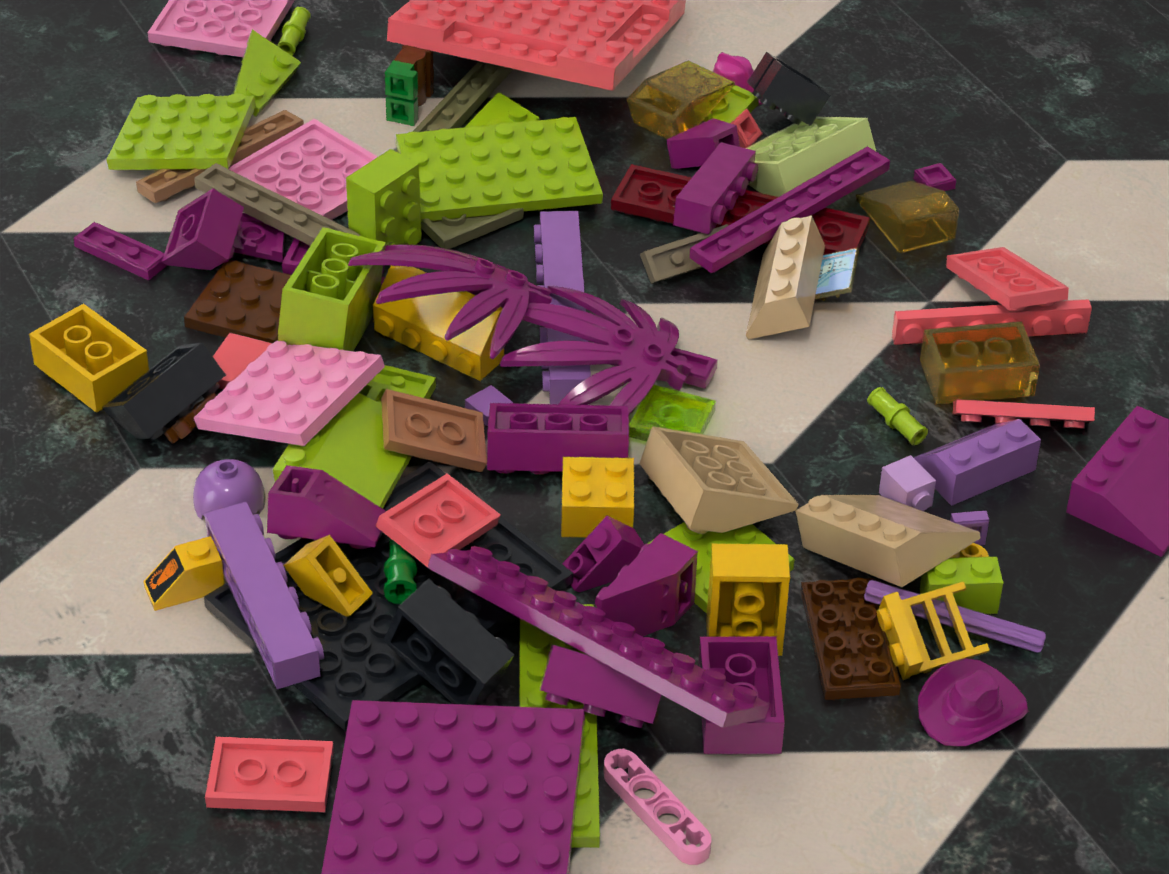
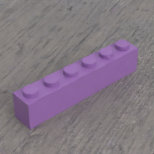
[204,502,324,689]

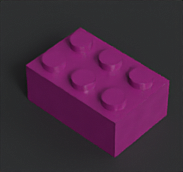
[698,636,785,754]

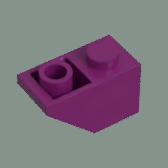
[666,118,740,169]
[562,516,645,592]

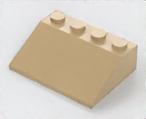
[639,426,799,534]
[796,495,981,587]

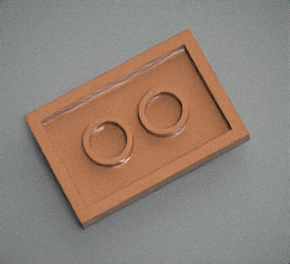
[381,389,487,472]

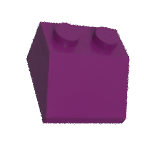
[162,188,244,270]

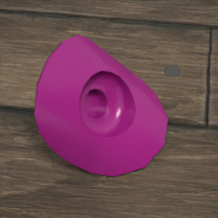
[918,658,1029,746]

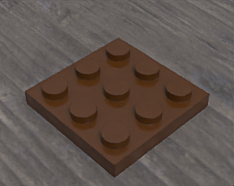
[184,260,291,343]

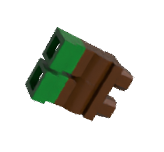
[385,45,434,126]

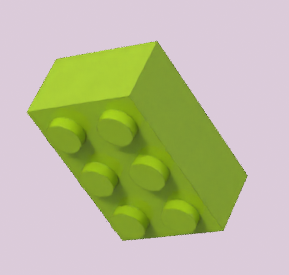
[346,149,422,246]

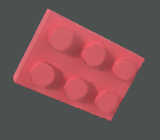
[376,474,501,567]
[205,737,334,812]

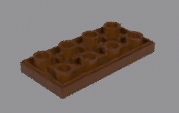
[800,578,901,700]

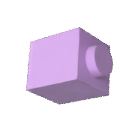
[879,455,936,511]

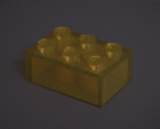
[920,321,1040,404]

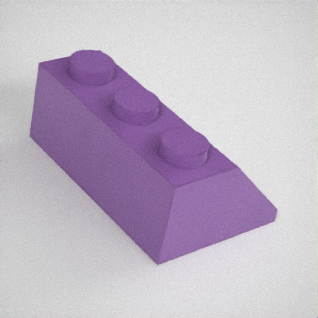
[914,419,1041,506]

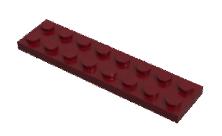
[611,164,870,260]

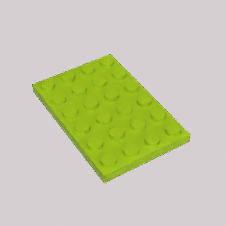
[396,117,603,222]

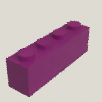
[673,142,758,234]

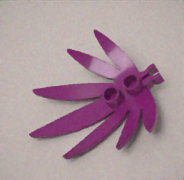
[348,245,552,359]
[500,286,693,417]

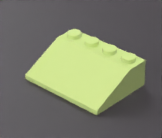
[746,117,876,197]

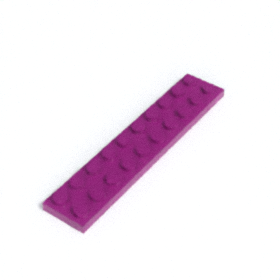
[427,546,770,728]

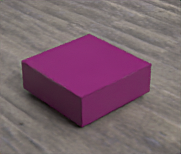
[913,163,956,196]

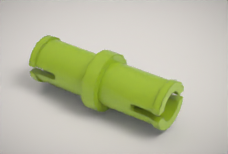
[277,7,311,56]
[867,387,928,445]

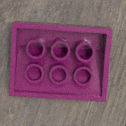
[1066,406,1169,557]

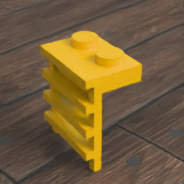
[877,581,990,680]

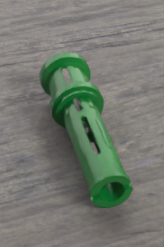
[384,538,417,604]

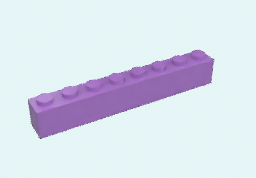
[534,211,591,404]

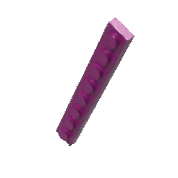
[689,146,890,273]

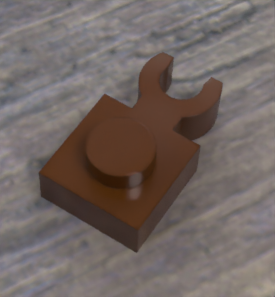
[164,393,217,444]

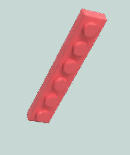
[892,299,1092,345]

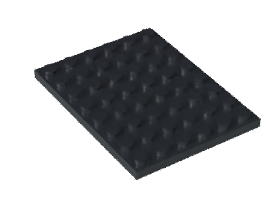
[204,461,573,732]

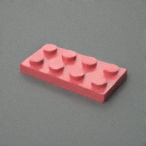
[946,247,1069,311]

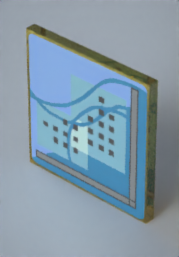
[815,248,859,301]

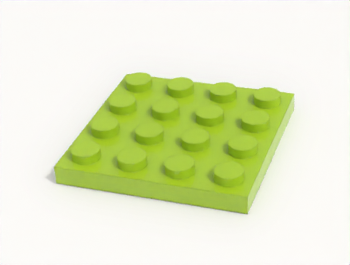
[106,93,256,170]

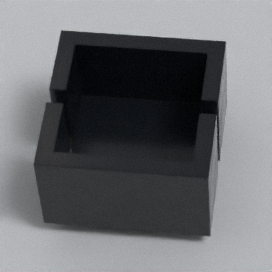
[747,52,831,126]

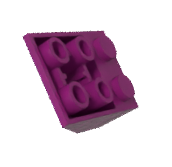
[267,465,386,549]
[595,533,698,637]

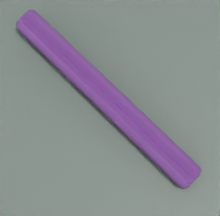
[864,580,1046,653]

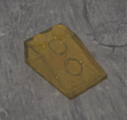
[856,181,959,253]

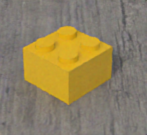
[561,457,634,537]

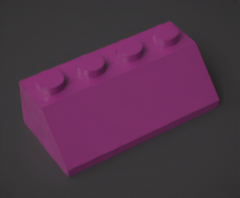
[487,403,629,474]

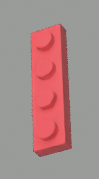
[953,399,1095,429]

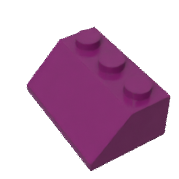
[540,644,661,728]

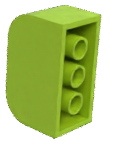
[278,227,386,351]

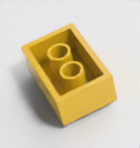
[29,303,149,413]
[706,543,790,656]

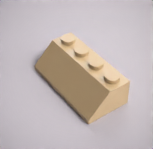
[746,216,825,340]

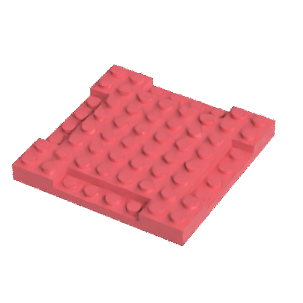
[387,0,686,91]

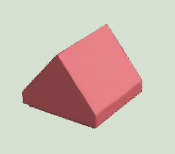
[731,109,763,148]

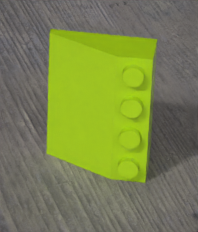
[273,393,412,509]

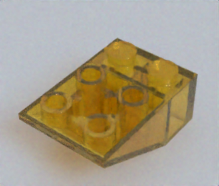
[627,60,735,139]

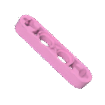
[604,749,711,865]

